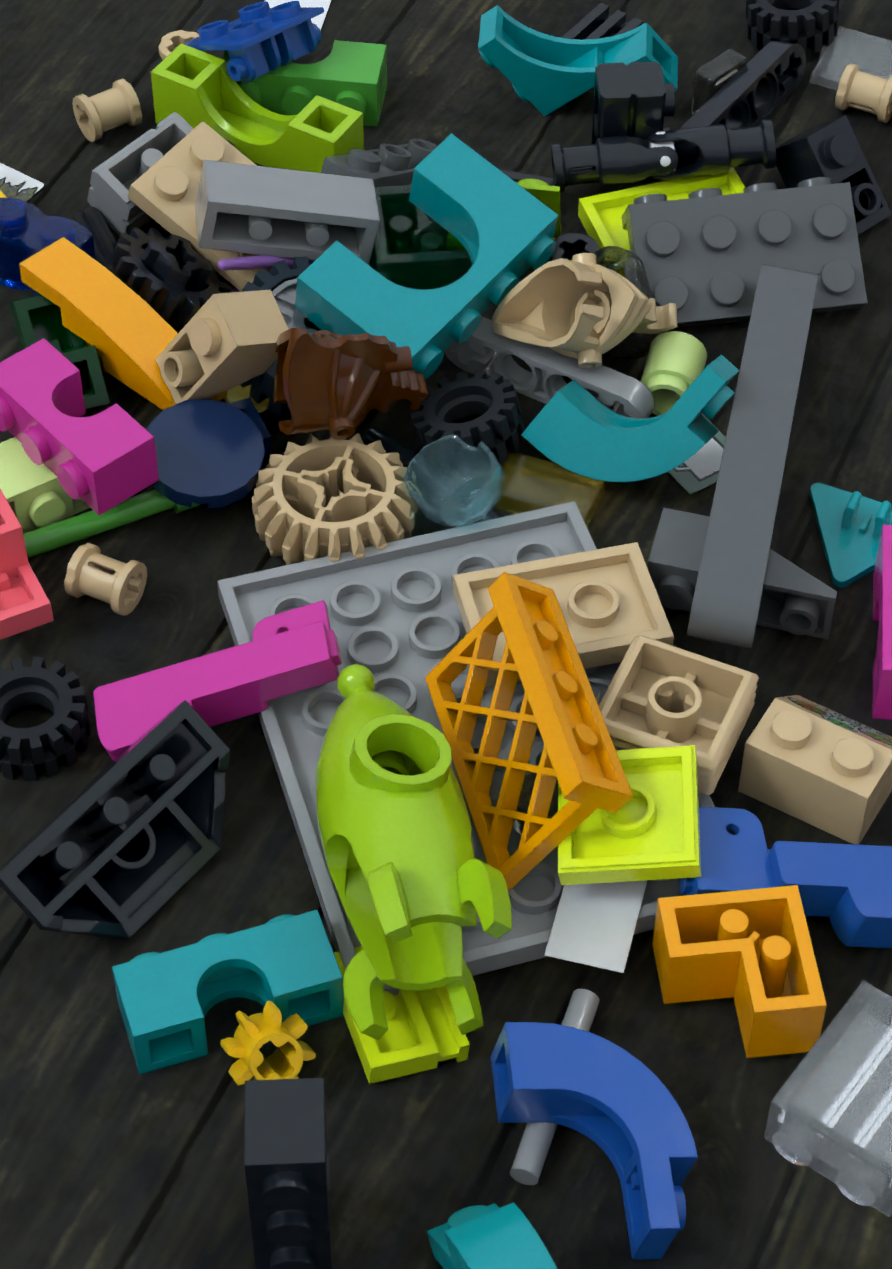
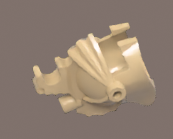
[492,253,678,369]

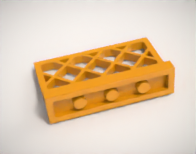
[425,572,633,890]

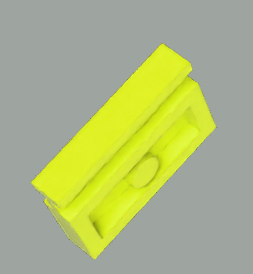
[333,946,470,1084]

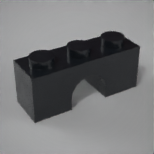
[244,1078,332,1269]

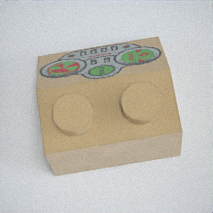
[738,695,892,845]

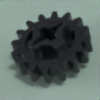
[107,227,232,326]

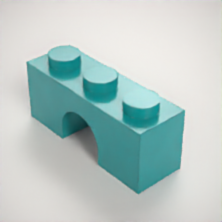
[112,910,344,1075]

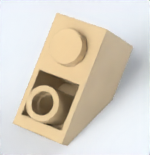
[156,289,289,404]

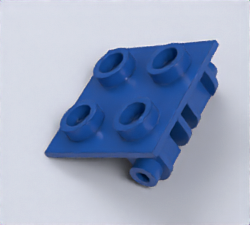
[184,1,324,83]

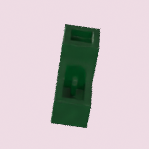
[8,294,110,409]

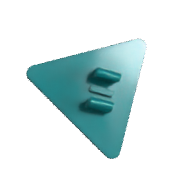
[809,483,892,588]

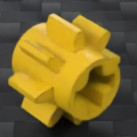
[220,1001,316,1086]

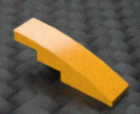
[19,237,227,410]

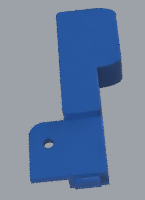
[678,807,892,948]

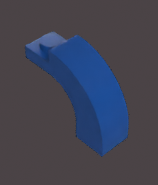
[490,1022,698,1260]

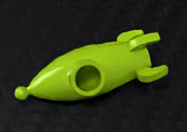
[315,664,512,1040]

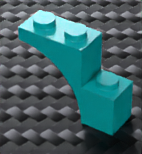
[478,5,678,117]

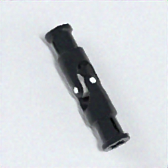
[551,119,776,192]

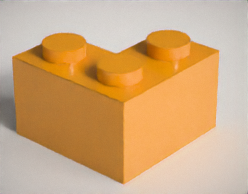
[653,885,827,1058]

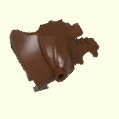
[273,327,429,440]

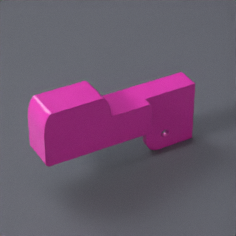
[93,600,342,760]

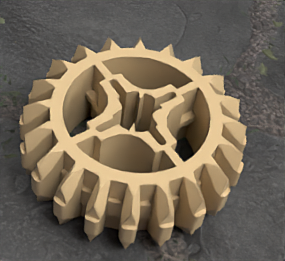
[252,433,417,565]

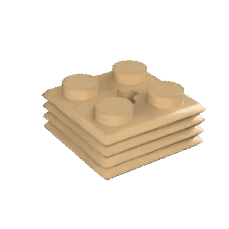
[599,635,759,795]

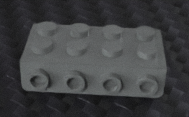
[621,177,868,328]

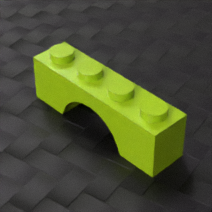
[151,43,364,173]

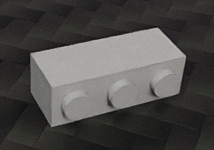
[195,160,380,265]

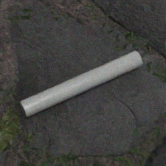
[510,989,600,1185]

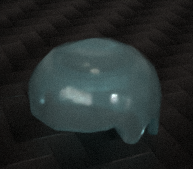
[404,434,505,527]

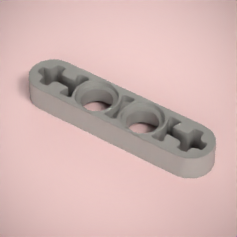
[444,317,655,418]

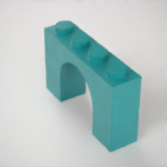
[295,133,558,380]

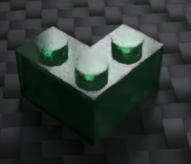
[371,185,491,307]

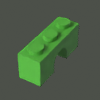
[223,40,387,127]

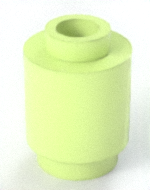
[641,331,707,416]

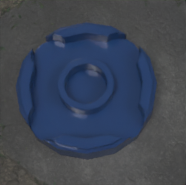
[147,399,265,509]

